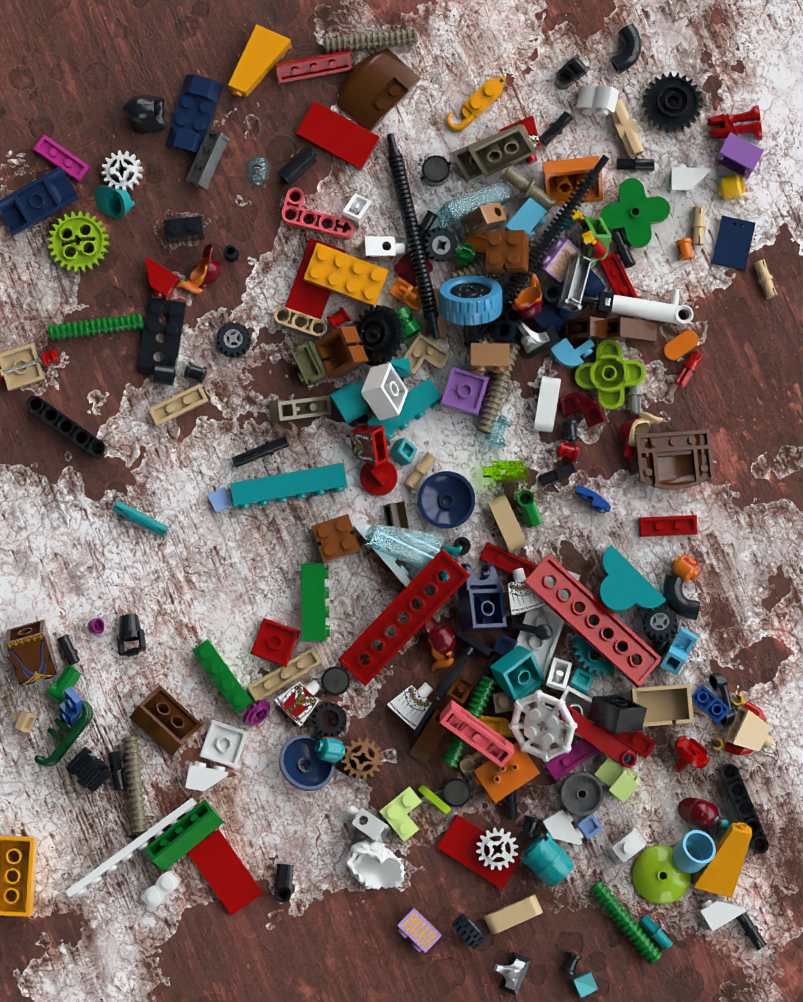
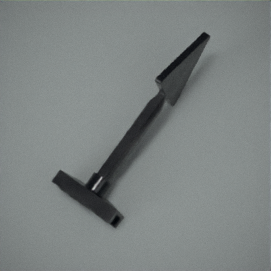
[413,629,493,736]

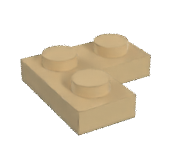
[403,333,451,376]

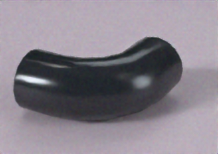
[610,23,642,74]
[663,575,700,620]

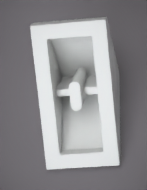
[342,193,372,228]

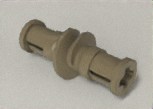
[501,165,556,212]

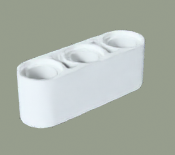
[533,376,561,433]

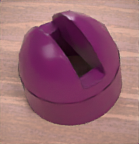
[87,618,105,634]

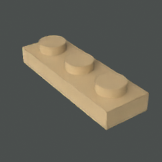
[149,384,209,427]

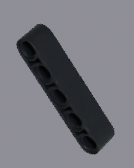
[26,396,108,459]
[719,763,769,854]

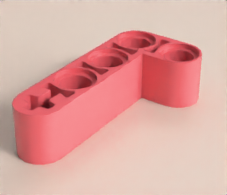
[282,187,354,240]

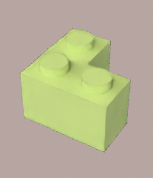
[594,756,640,802]
[379,786,422,841]

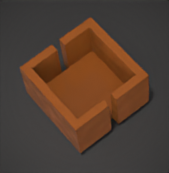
[486,230,529,274]
[314,326,369,378]
[312,514,361,564]

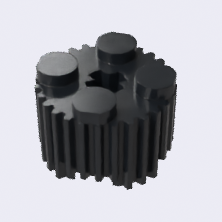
[65,747,111,792]

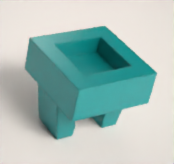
[569,668,595,695]

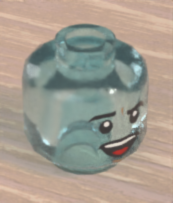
[245,157,271,185]

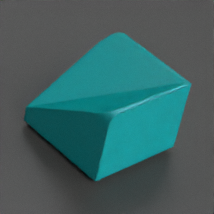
[390,358,411,377]
[389,437,417,466]
[572,971,598,998]

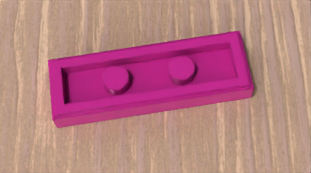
[33,134,90,183]
[545,738,601,781]

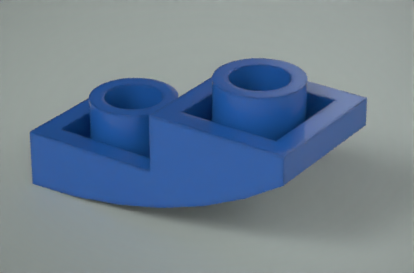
[574,485,611,514]
[691,684,731,724]
[59,687,82,728]

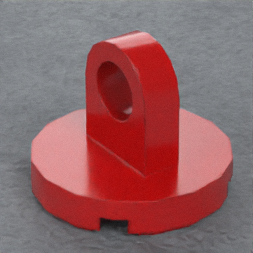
[360,460,398,496]
[673,735,710,773]

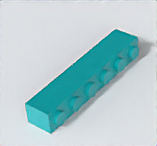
[230,463,348,510]

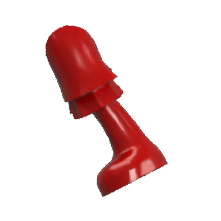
[707,105,762,141]

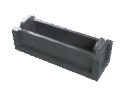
[186,129,230,190]
[557,251,594,314]

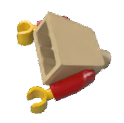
[712,694,774,755]

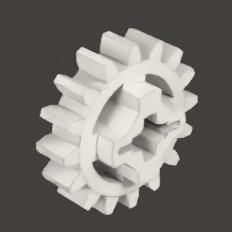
[101,150,143,191]
[476,828,518,870]

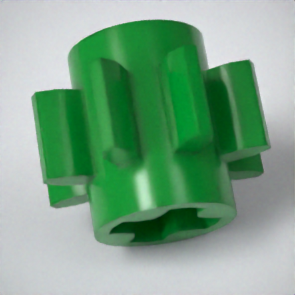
[454,242,477,266]

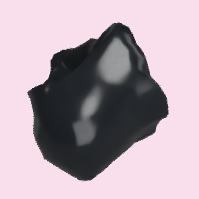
[123,95,165,134]

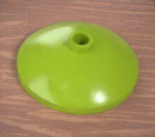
[632,845,691,904]

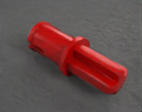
[675,350,704,387]

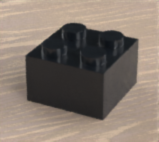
[588,695,647,734]

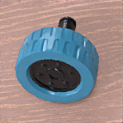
[438,275,503,348]

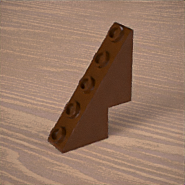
[565,316,657,342]
[409,675,475,764]

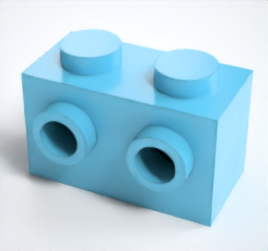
[505,197,548,241]

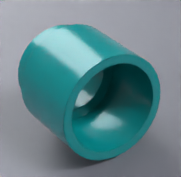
[330,380,370,424]

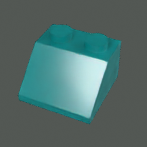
[490,645,545,702]

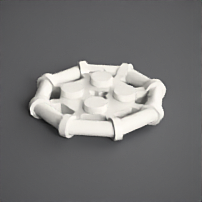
[508,690,577,762]

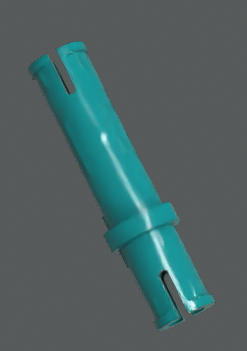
[112,500,169,537]

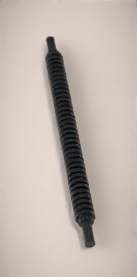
[387,133,440,340]
[479,154,609,339]

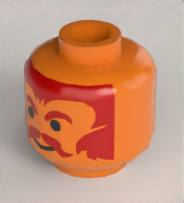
[670,555,700,583]

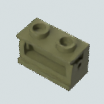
[289,340,327,386]

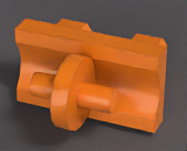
[388,277,422,312]

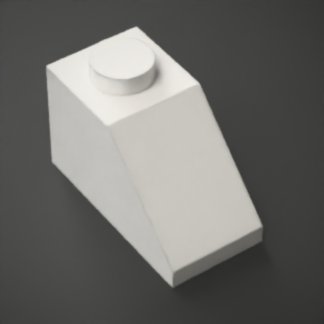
[545,657,572,692]
[698,899,746,931]

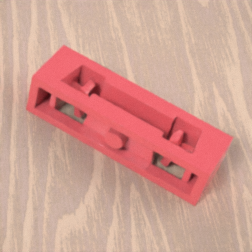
[440,700,514,768]

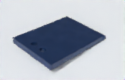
[711,215,756,271]

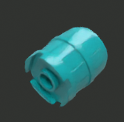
[519,832,574,887]

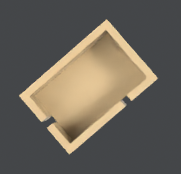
[630,684,694,727]

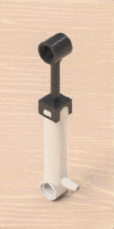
[541,283,694,326]

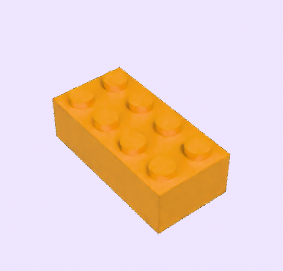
[303,243,389,307]
[0,835,38,917]

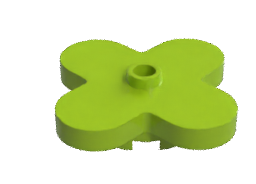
[575,339,646,410]

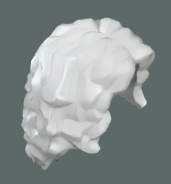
[345,840,406,890]

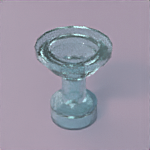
[485,415,513,448]

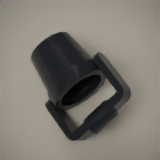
[117,614,146,657]

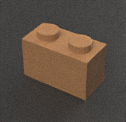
[470,343,509,374]

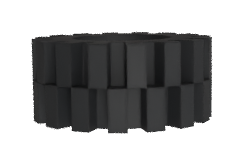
[312,702,347,737]

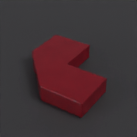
[558,392,607,428]

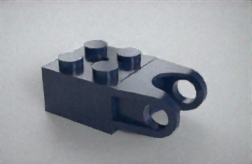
[458,563,507,632]

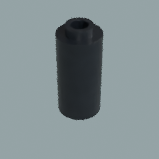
[277,147,317,187]

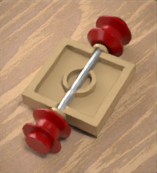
[0,343,59,391]

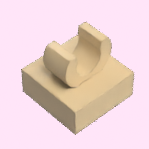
[11,710,37,733]

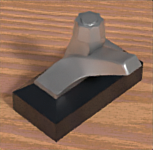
[518,323,561,359]
[494,951,532,996]

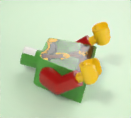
[570,207,612,266]

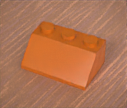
[542,156,603,206]

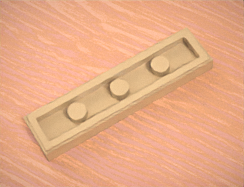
[247,647,322,702]

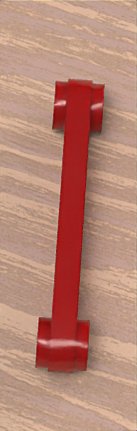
[558,705,637,768]

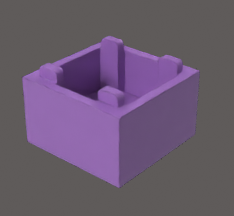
[715,132,764,179]
[441,367,489,417]

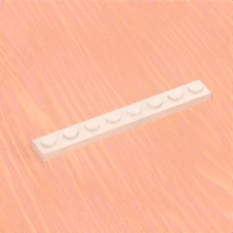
[65,797,198,898]

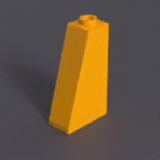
[228,24,292,97]
[694,822,752,898]

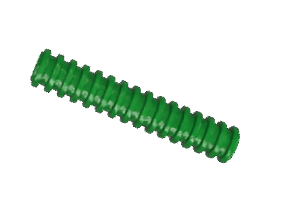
[48,312,144,341]
[441,675,497,768]
[589,880,662,965]

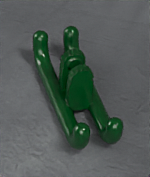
[34,700,93,767]

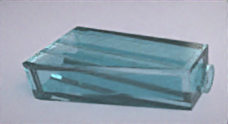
[436,179,513,229]
[365,525,446,571]

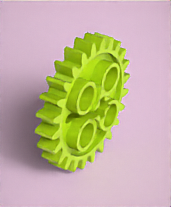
[47,211,110,273]

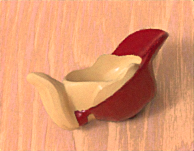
[617,412,663,457]

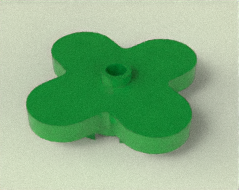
[600,178,670,248]

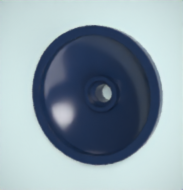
[418,471,475,529]
[279,735,335,791]

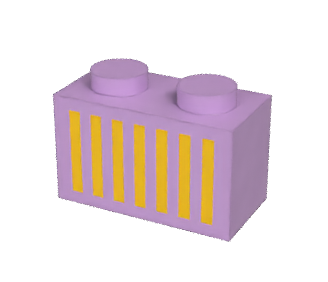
[537,237,583,283]
[397,907,442,953]

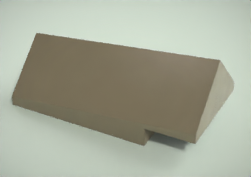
[451,124,536,181]

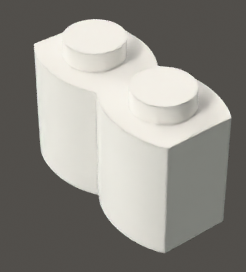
[576,85,619,116]
[142,870,181,909]

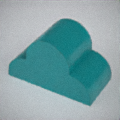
[597,544,666,613]

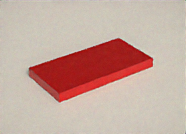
[296,101,380,171]
[285,238,346,319]
[437,814,522,890]
[187,829,264,916]

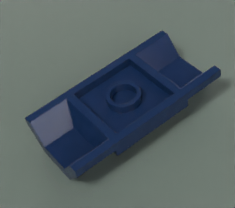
[165,74,223,155]
[0,166,79,236]
[532,269,606,333]

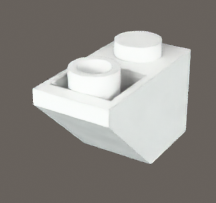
[670,164,710,194]
[185,762,229,791]
[542,809,583,845]

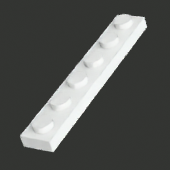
[354,520,422,606]

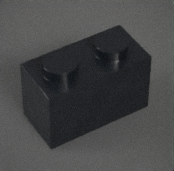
[163,216,205,243]

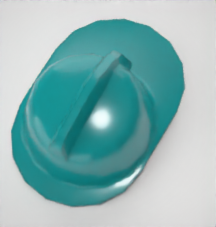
[94,185,135,220]

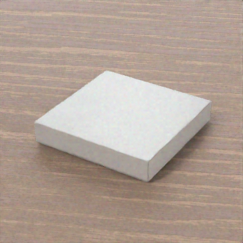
[200,719,249,768]

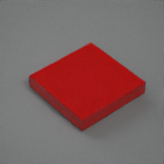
[250,618,300,668]

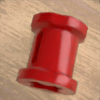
[326,307,351,330]
[557,441,580,462]

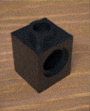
[492,319,523,345]

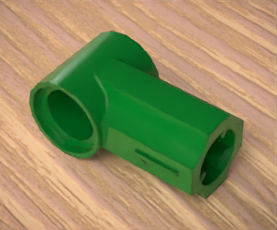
[516,490,544,528]
[45,665,82,705]

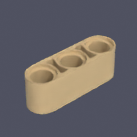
[274,307,328,339]
[487,494,527,552]
[484,894,543,935]

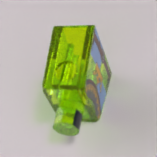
[483,461,528,484]

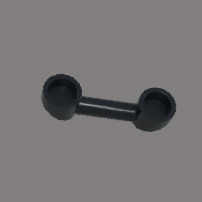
[502,616,553,640]
[709,672,735,727]

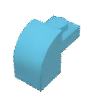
[549,338,595,369]
[660,627,698,676]

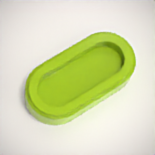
[418,784,451,815]

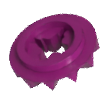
[243,699,270,726]

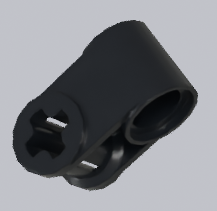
[555,54,590,90]

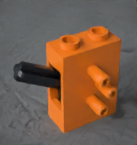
[472,741,540,820]

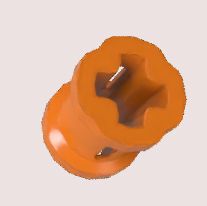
[675,238,695,261]

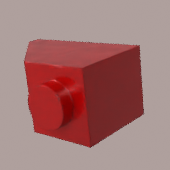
[145,257,181,299]

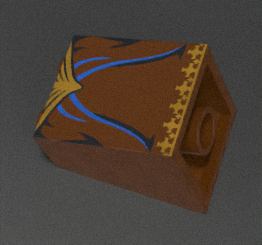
[5,619,58,685]

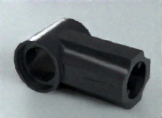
[274,864,294,903]

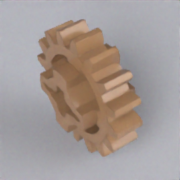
[341,738,383,780]

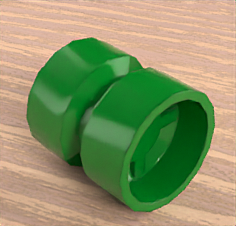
[396,306,422,341]

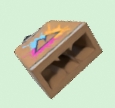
[461,202,509,238]

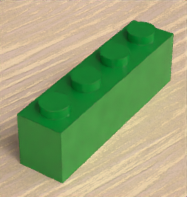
[301,563,330,642]
[192,639,254,714]
[145,799,224,872]

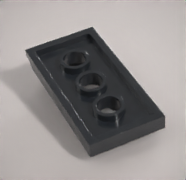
[137,297,187,386]

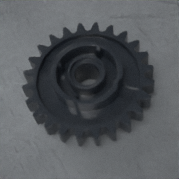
[642,72,703,133]
[354,305,406,366]

